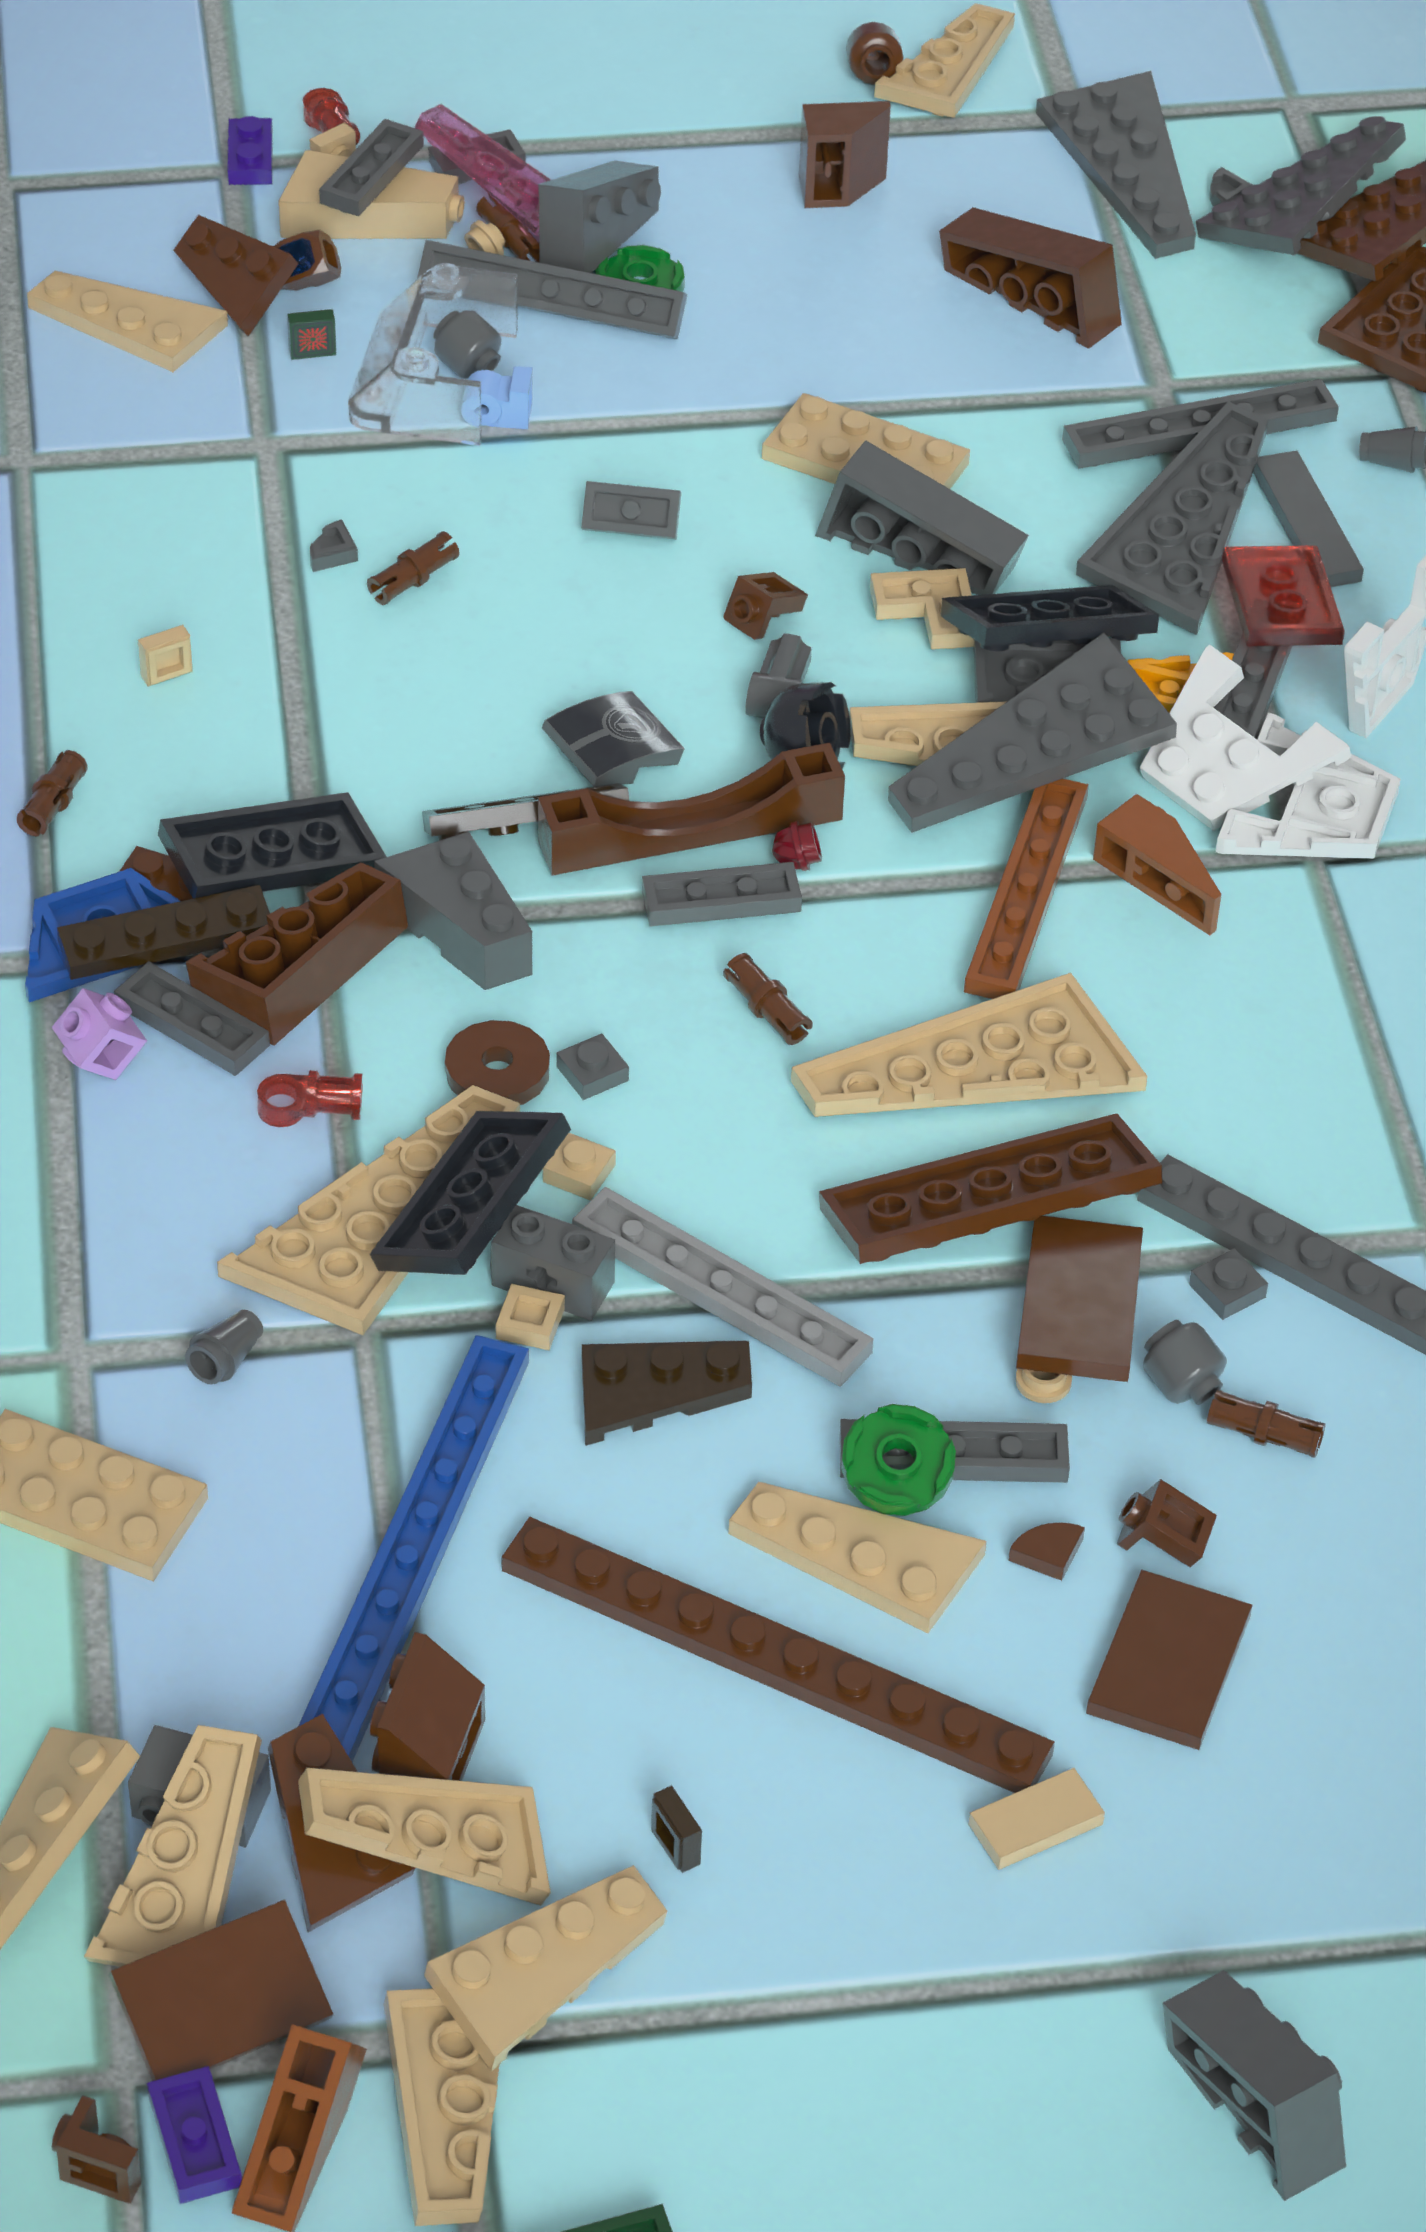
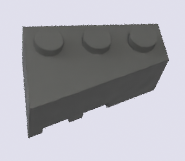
[539,161,661,273]
[374,832,532,990]
[1162,1970,1346,2201]

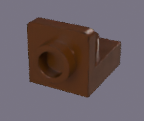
[724,572,808,640]
[1117,1479,1217,1567]
[52,2095,141,2204]

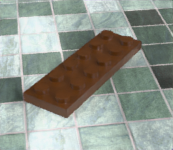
[819,1113,1162,1264]

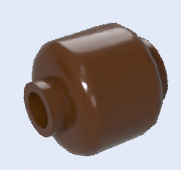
[846,22,904,85]

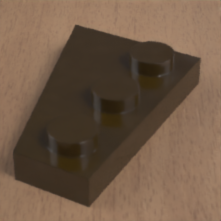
[581,1341,752,1446]

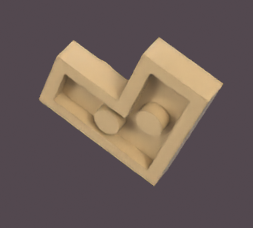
[870,568,974,649]

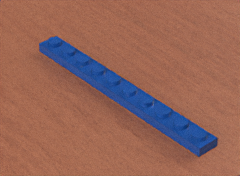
[298,1335,529,1762]

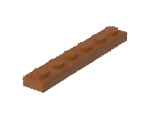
[964,779,1089,999]

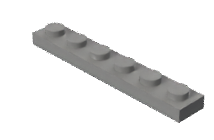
[572,1187,874,1387]

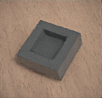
[557,1034,629,1100]
[1189,1248,1268,1320]

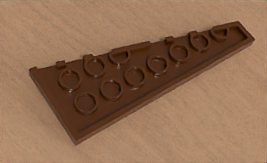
[1297,160,1426,281]

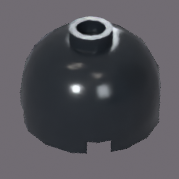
[760,682,851,770]

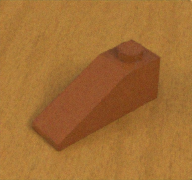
[1093,794,1222,936]
[231,2024,367,2232]

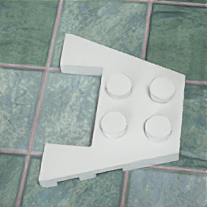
[1344,556,1426,738]
[1140,644,1351,831]
[1216,713,1401,859]

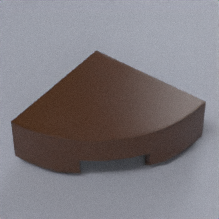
[1008,1523,1085,1581]

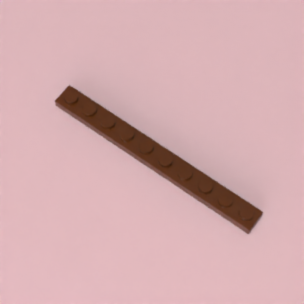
[502,1516,1055,1793]

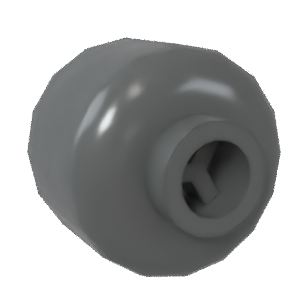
[433,310,501,379]
[1143,1320,1227,1405]

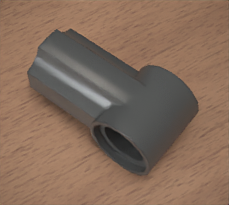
[745,633,812,718]

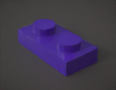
[228,116,273,185]
[147,2066,242,2204]

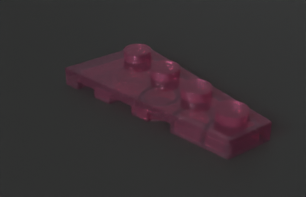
[414,104,551,236]

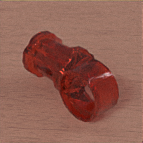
[303,88,360,145]
[257,1070,363,1127]

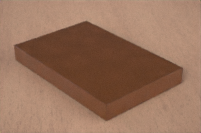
[1086,1569,1252,1750]
[109,1899,334,2081]

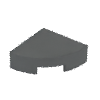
[1209,167,1252,207]
[310,519,358,572]

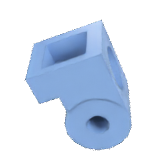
[462,366,532,429]

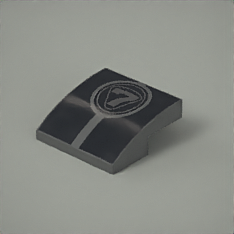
[542,691,685,787]

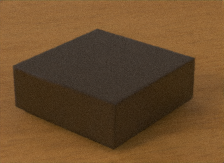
[651,1785,702,1873]

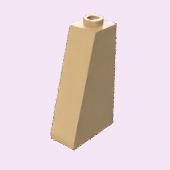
[279,150,465,239]

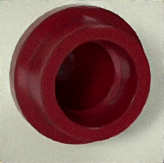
[772,821,822,871]

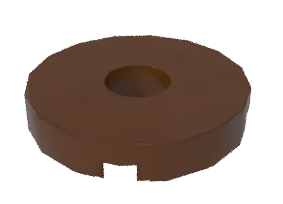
[445,1020,550,1105]

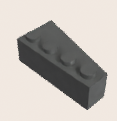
[815,440,1029,595]

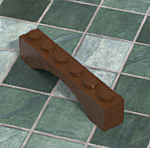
[538,743,845,876]

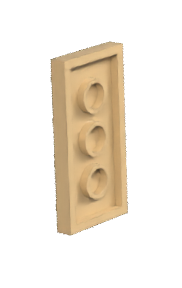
[762,393,970,489]
[0,1409,208,1582]

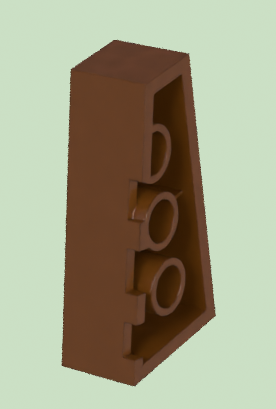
[939,207,1122,349]
[186,862,408,1046]

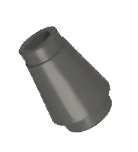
[1359,426,1426,473]
[185,1310,263,1384]

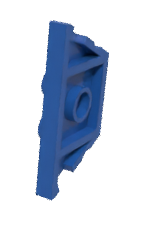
[25,868,180,1003]

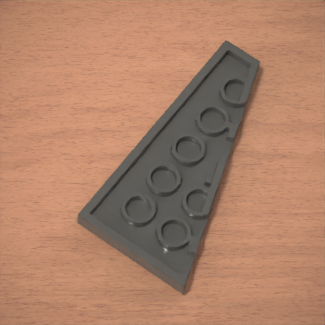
[1036,71,1196,259]
[1076,401,1268,635]

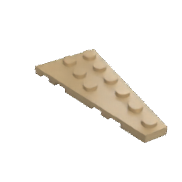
[791,973,1148,1117]
[217,1085,520,1335]

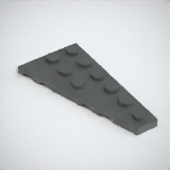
[1195,116,1406,255]
[888,633,1177,833]

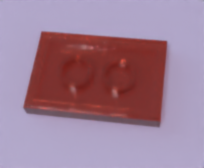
[1222,545,1345,646]

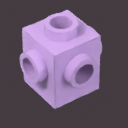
[52,988,147,1080]

